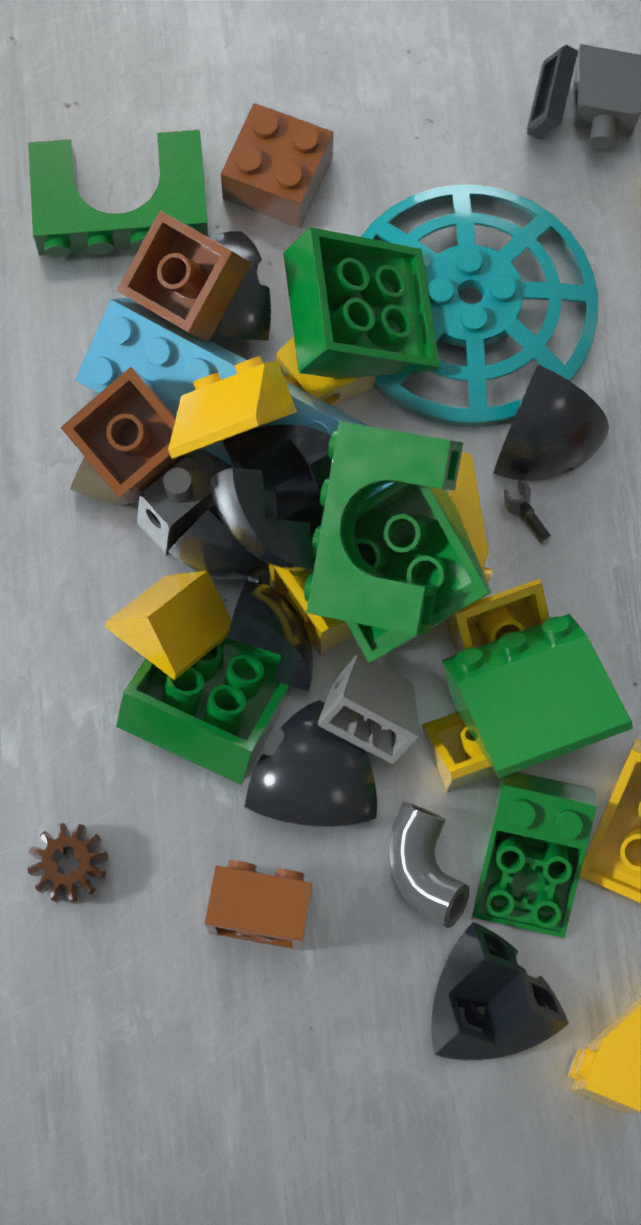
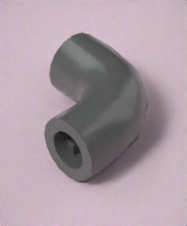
[388,802,470,928]

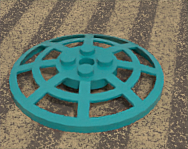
[361,184,598,427]

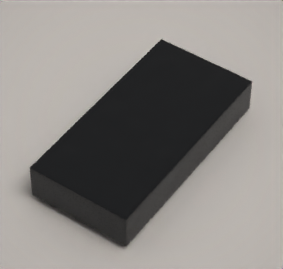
[527,44,578,139]

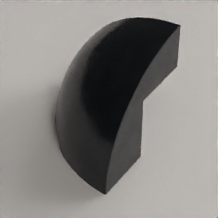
[209,231,271,341]
[493,365,609,481]
[222,425,333,534]
[210,468,313,571]
[169,504,269,579]
[227,576,313,692]
[244,700,377,827]
[431,922,569,1060]

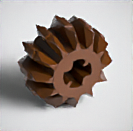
[28,823,109,904]

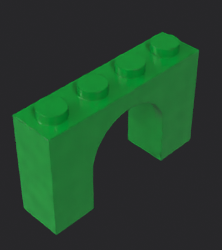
[28,130,209,258]
[304,421,464,635]

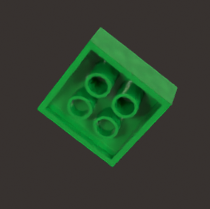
[283,227,440,379]
[311,482,491,663]
[442,613,633,778]
[116,638,292,785]

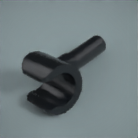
[504,480,551,542]

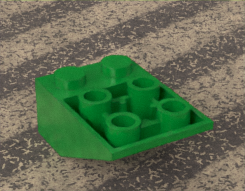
[472,772,597,938]

